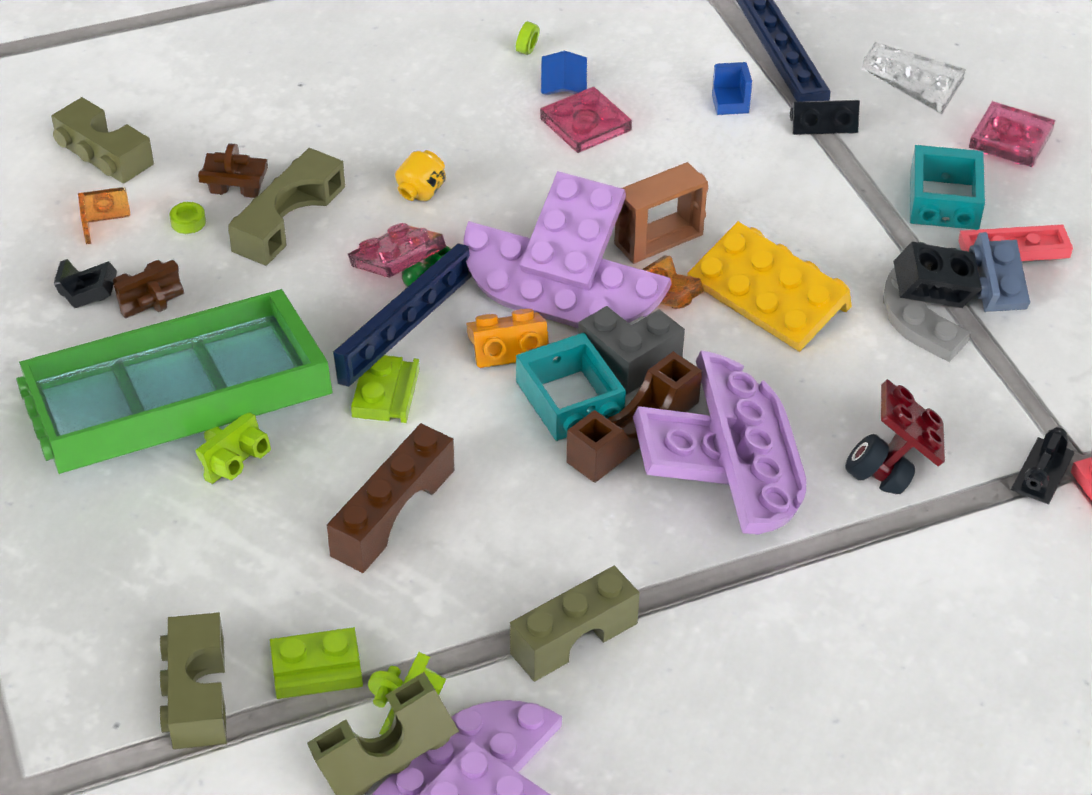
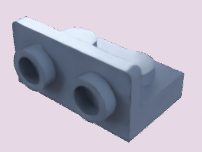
[969,232,1030,312]

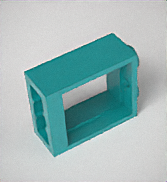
[910,145,985,230]
[516,332,626,441]

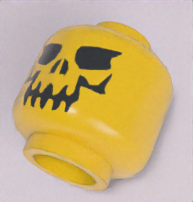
[395,150,446,201]

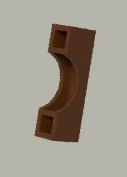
[566,351,702,483]
[327,423,455,573]

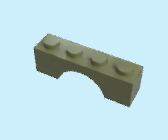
[228,148,345,266]

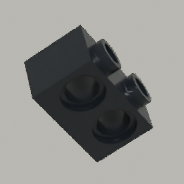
[893,242,982,308]

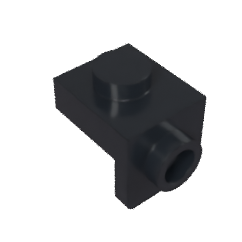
[54,259,117,308]

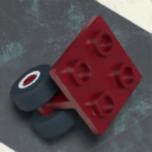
[845,379,945,494]

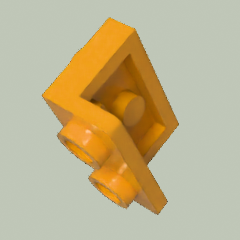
[466,309,549,368]

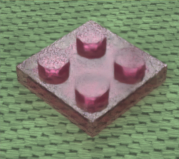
[540,87,632,153]
[969,101,1056,168]
[348,223,446,278]

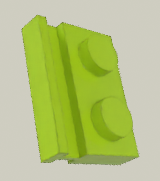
[351,355,420,423]
[270,627,363,699]

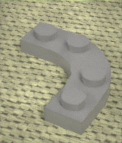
[883,268,970,362]

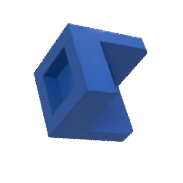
[541,50,587,96]
[712,62,752,115]

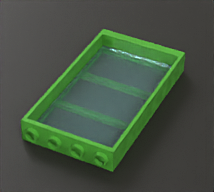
[16,289,333,474]

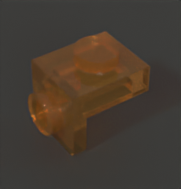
[642,255,704,309]

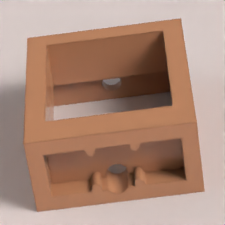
[614,162,708,264]

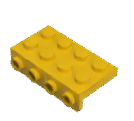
[687,221,852,352]

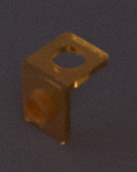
[78,187,131,244]

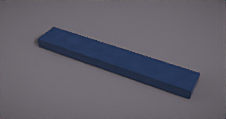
[736,0,831,102]
[333,243,472,387]

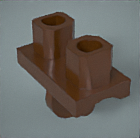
[198,143,268,198]
[113,260,184,318]

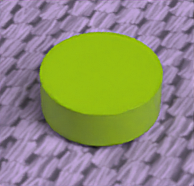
[516,21,540,55]
[169,202,206,234]

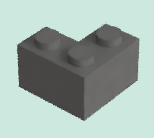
[578,306,685,395]

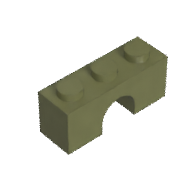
[51,97,154,184]
[510,565,640,682]
[160,612,227,750]
[307,672,459,795]

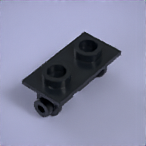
[790,100,860,135]
[1011,427,1075,505]

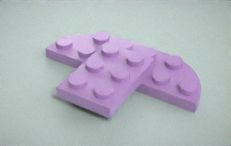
[464,171,672,328]
[633,351,806,535]
[372,700,562,795]

